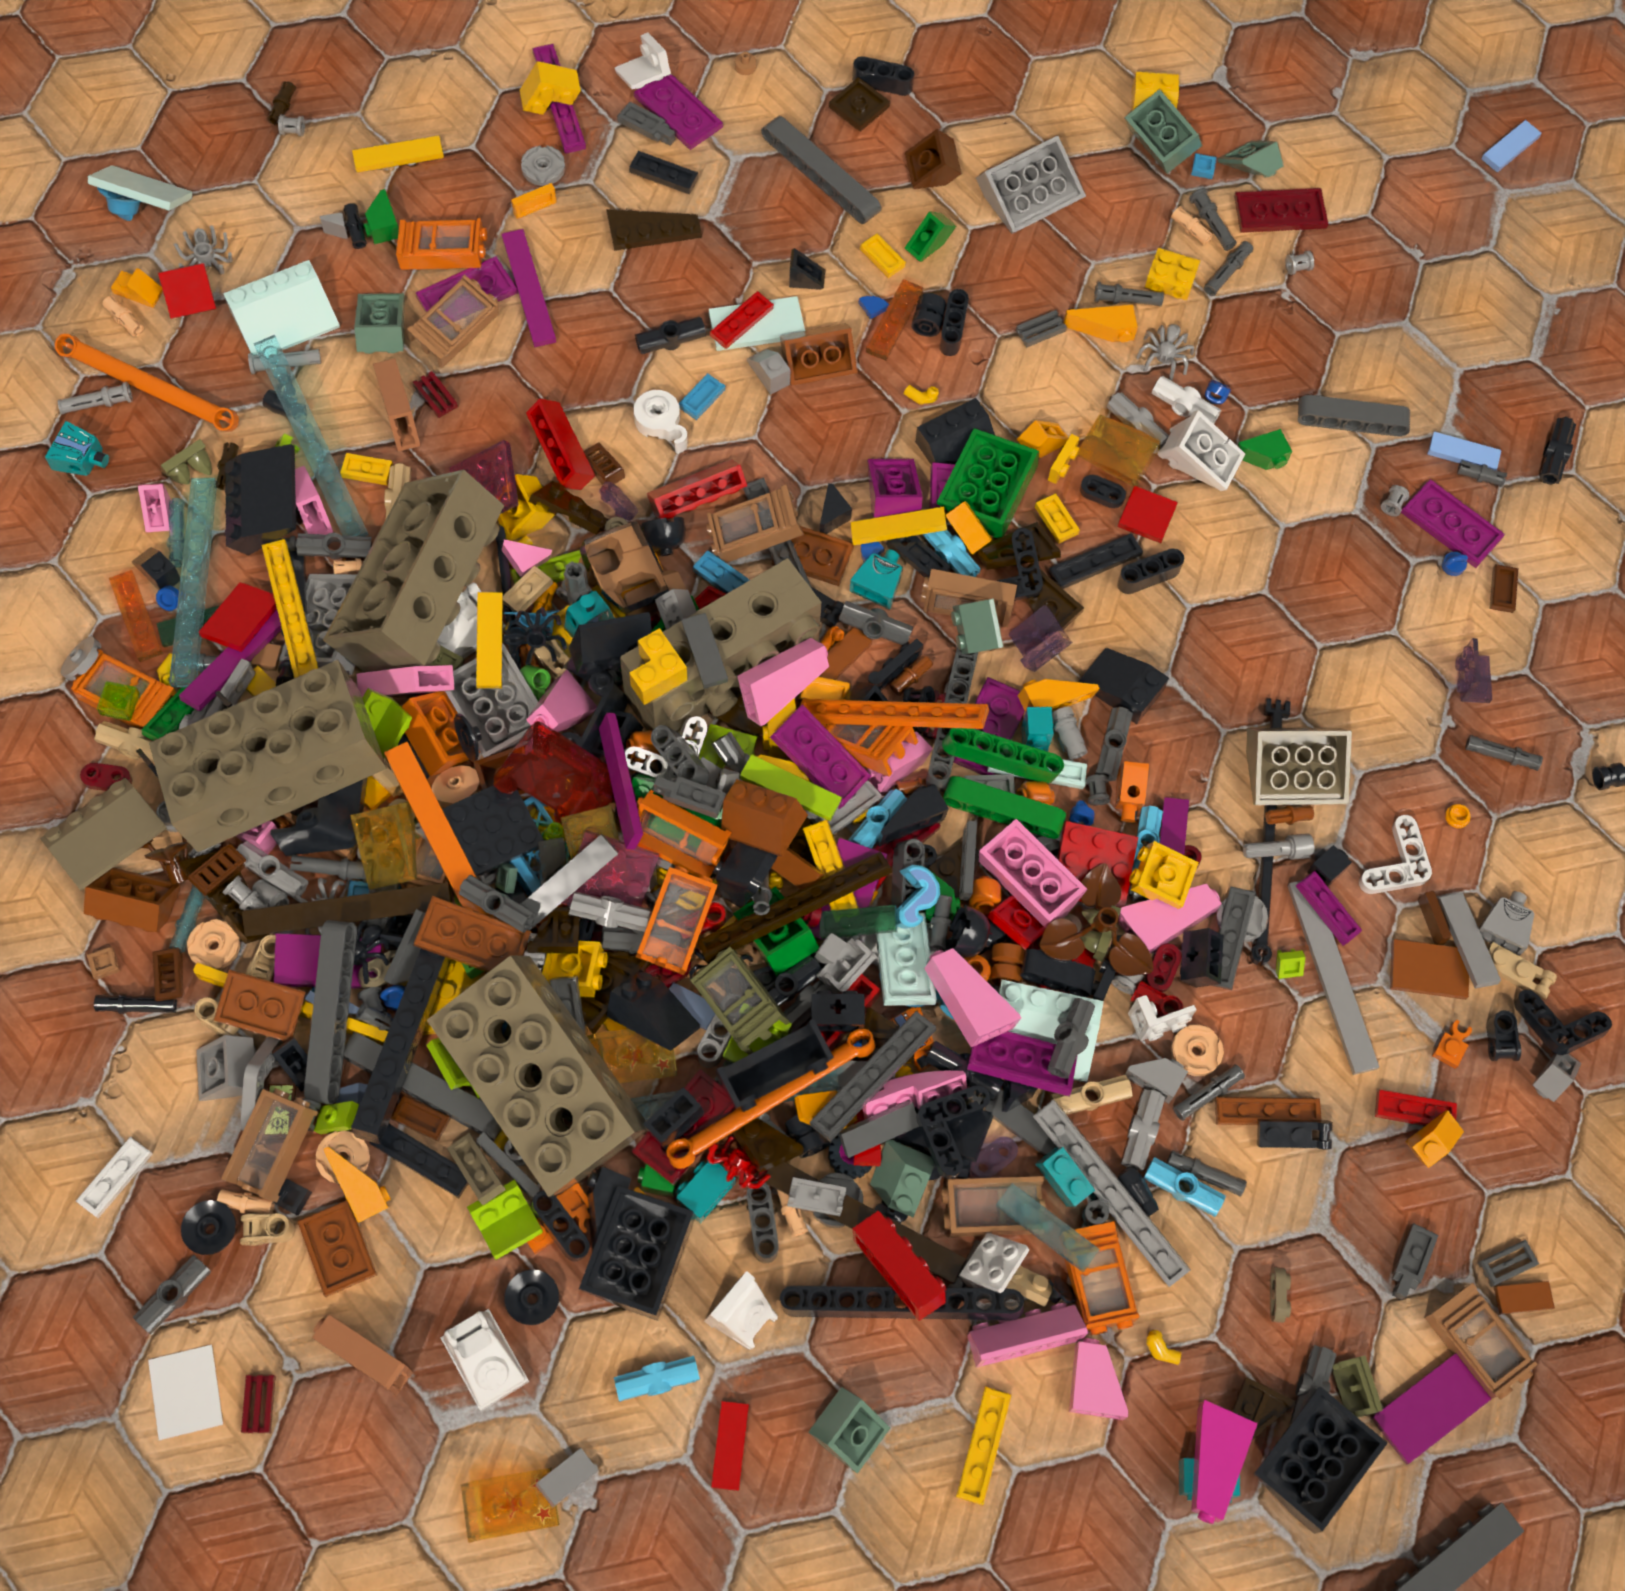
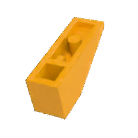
[1063,304,1138,342]
[1018,679,1100,712]
[323,1146,391,1223]

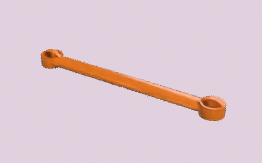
[55,333,239,432]
[666,1029,876,1169]

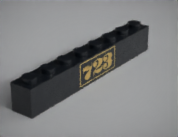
[351,949,451,1145]

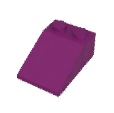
[868,459,923,518]

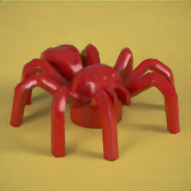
[707,1135,771,1189]

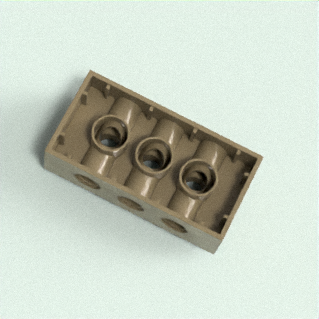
[323,470,504,673]
[620,558,822,737]
[149,660,387,852]
[427,955,647,1197]

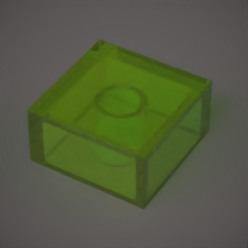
[96,681,140,721]

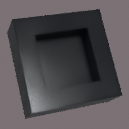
[273,1178,312,1216]

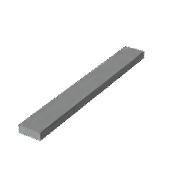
[1287,881,1379,1075]
[1033,1100,1191,1287]

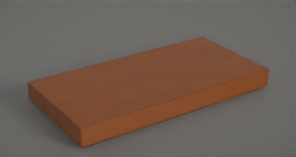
[413,896,531,972]

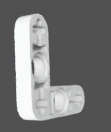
[624,717,707,780]
[1359,815,1432,894]

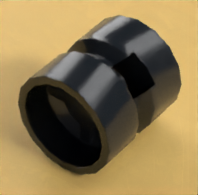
[911,293,947,337]
[785,1115,831,1158]

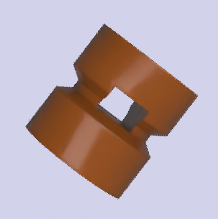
[989,943,1025,987]

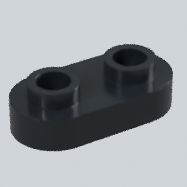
[1080,475,1126,508]

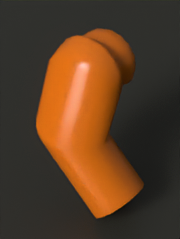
[820,626,844,651]

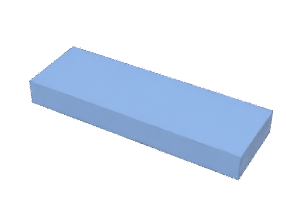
[1481,120,1542,172]
[1427,432,1501,470]

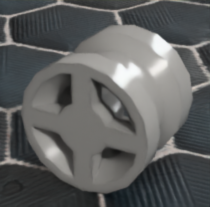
[1112,974,1144,995]

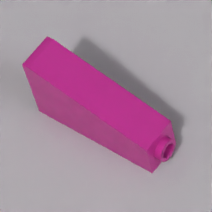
[1191,1400,1258,1525]

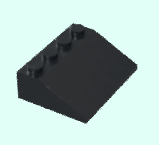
[225,444,296,555]
[579,1186,695,1321]
[1254,1386,1388,1534]

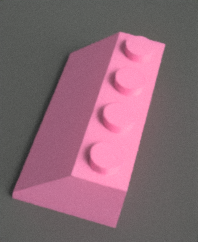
[979,819,1087,928]
[967,1303,1088,1368]

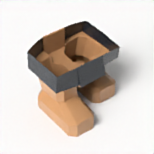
[578,521,686,616]

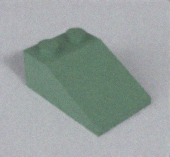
[354,293,404,354]

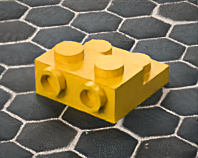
[1144,248,1201,300]
[1129,841,1199,909]
[542,941,608,997]

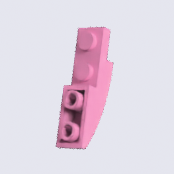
[863,1071,967,1120]

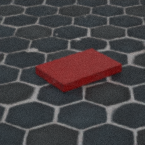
[199,582,277,652]

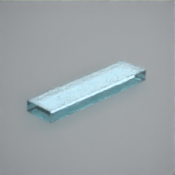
[996,1183,1100,1272]

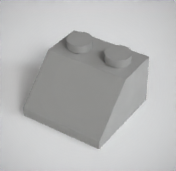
[197,1035,255,1101]

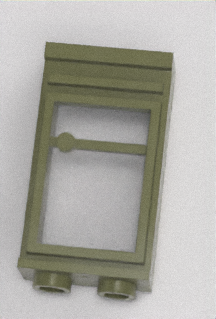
[690,947,790,1055]

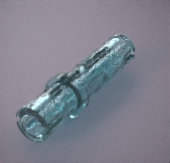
[167,498,187,568]
[169,884,205,953]

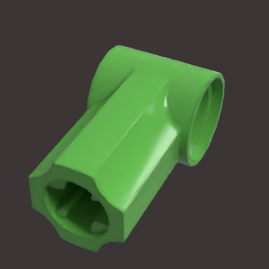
[520,665,551,702]

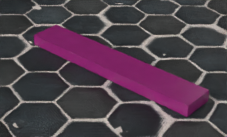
[532,44,586,154]
[502,229,556,348]
[179,609,281,711]
[599,713,643,850]

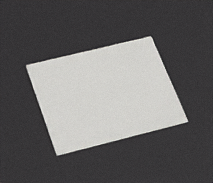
[148,1345,223,1440]

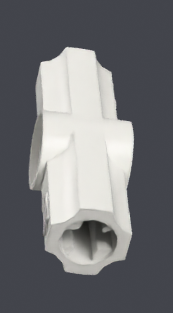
[1151,376,1221,424]

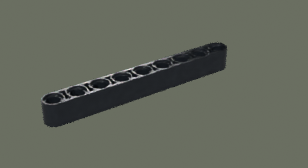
[780,1286,1024,1320]

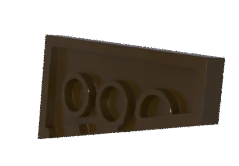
[606,209,702,251]
[179,851,270,944]

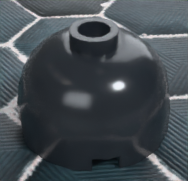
[639,517,686,557]
[946,905,993,958]

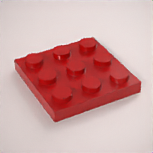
[1057,821,1138,908]

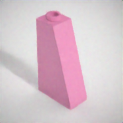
[737,638,829,726]
[357,665,454,697]
[526,670,597,739]
[1118,884,1221,954]
[924,948,1021,1047]

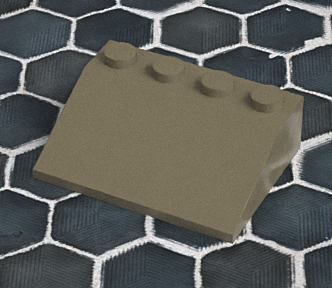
[1246,728,1352,805]
[40,778,167,890]

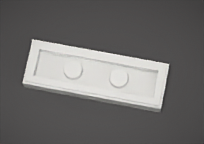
[76,1137,152,1219]

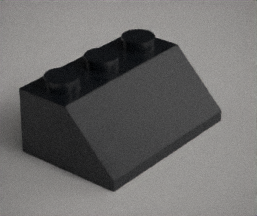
[915,398,995,465]
[569,612,652,675]

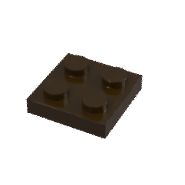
[829,77,890,132]

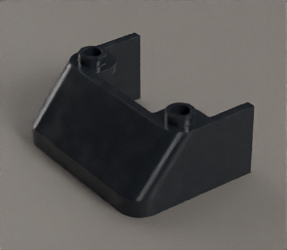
[522,657,627,775]
[270,777,368,856]
[712,842,778,908]
[716,1019,834,1112]

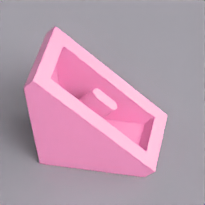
[138,483,171,532]
[502,540,552,578]
[236,821,277,855]

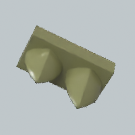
[161,439,212,484]
[1080,905,1121,962]

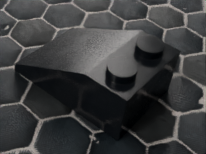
[1078,648,1169,724]
[606,971,700,1051]

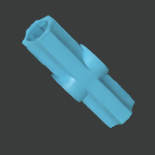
[923,530,981,577]
[848,789,908,848]
[1132,805,1163,871]
[1143,1157,1226,1217]
[614,1356,700,1402]

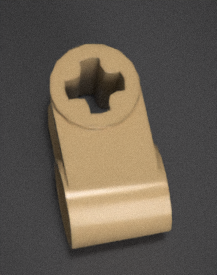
[534,640,573,681]
[246,935,275,982]
[194,998,239,1037]
[240,1213,295,1246]

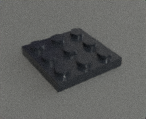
[442,777,545,877]

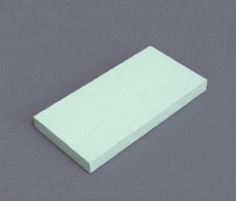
[88,165,192,210]
[709,296,805,351]
[874,913,936,1006]

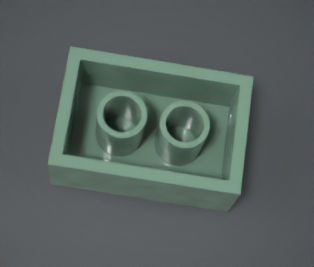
[1125,89,1202,174]

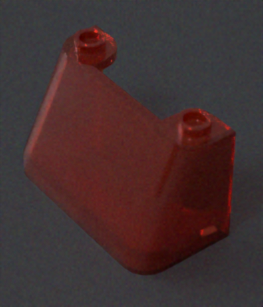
[494,721,613,835]

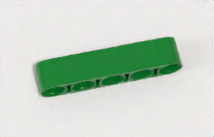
[942,728,1064,784]
[943,776,1067,839]

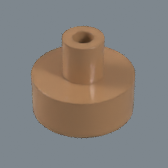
[735,52,756,75]

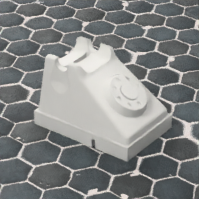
[1157,410,1245,491]
[437,582,506,659]
[705,1271,778,1350]
[441,1309,529,1411]

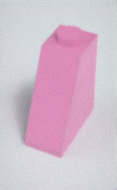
[295,466,333,535]
[867,731,933,796]
[1069,1338,1128,1420]

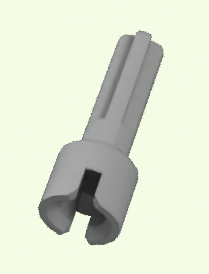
[1243,834,1314,860]

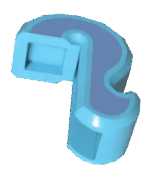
[893,865,940,929]

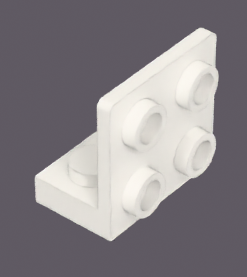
[615,33,671,89]
[1128,995,1197,1041]
[959,1232,1029,1293]

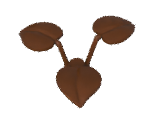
[139,836,189,884]
[1039,863,1153,976]

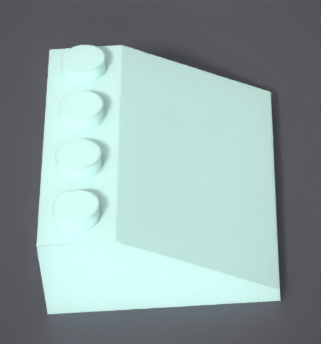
[223,260,340,355]
[998,980,1104,1083]

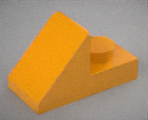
[111,268,163,308]

